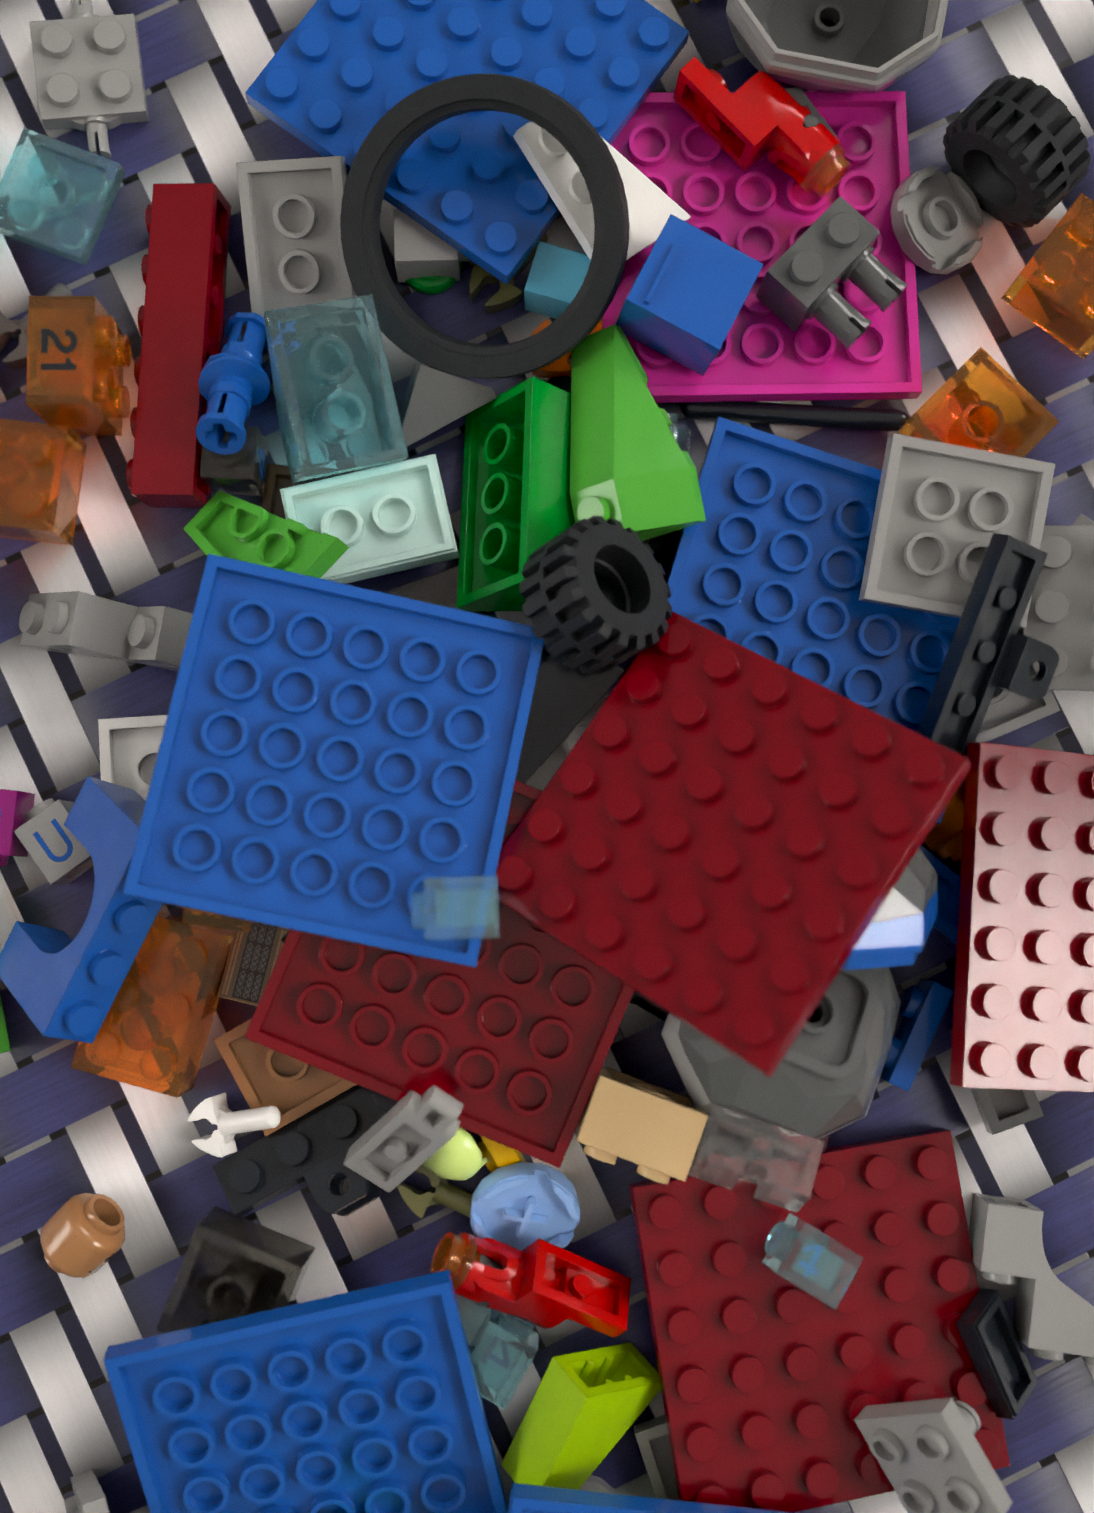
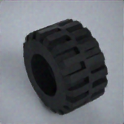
[943,75,1091,228]
[520,516,672,674]

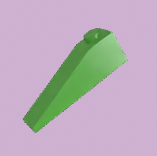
[570,324,706,542]

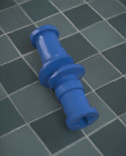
[196,312,273,455]

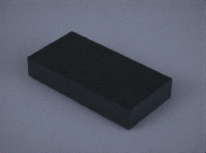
[956,1288,1037,1420]

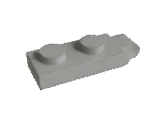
[343,1085,463,1193]

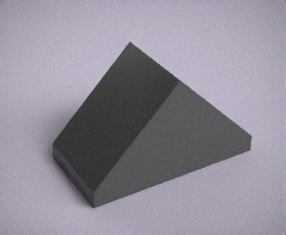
[394,363,497,448]

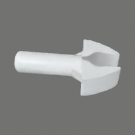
[187,1092,281,1157]

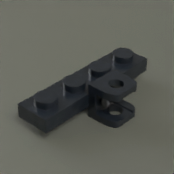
[917,533,1059,758]
[213,1085,399,1217]

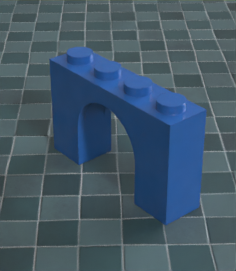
[0,776,163,1043]

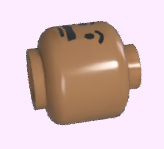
[40,1193,125,1278]

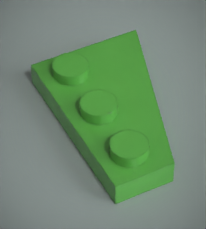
[183,490,349,578]

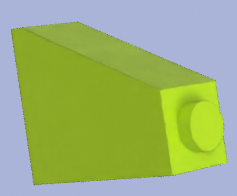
[501,1342,661,1490]

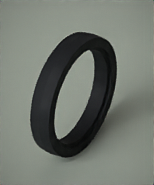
[340,73,629,379]

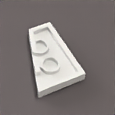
[513,121,691,261]

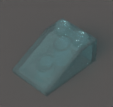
[263,294,408,485]

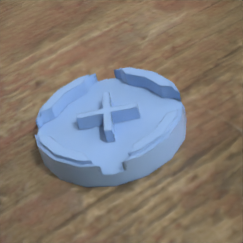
[470,1162,581,1251]

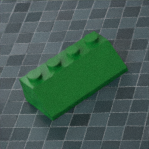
[456,377,575,611]

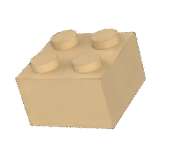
[575,1065,708,1184]

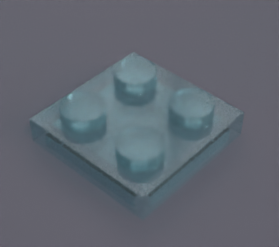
[0,128,125,265]

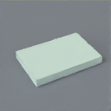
[280,454,459,584]

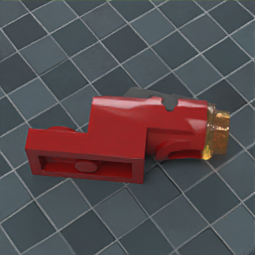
[673,57,851,198]
[431,1232,631,1338]

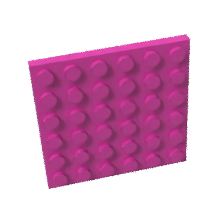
[602,91,922,403]

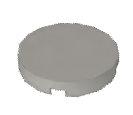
[890,166,984,275]

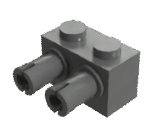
[756,196,908,350]

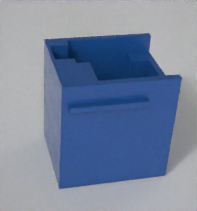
[615,214,764,376]

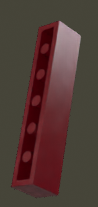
[126,183,231,508]

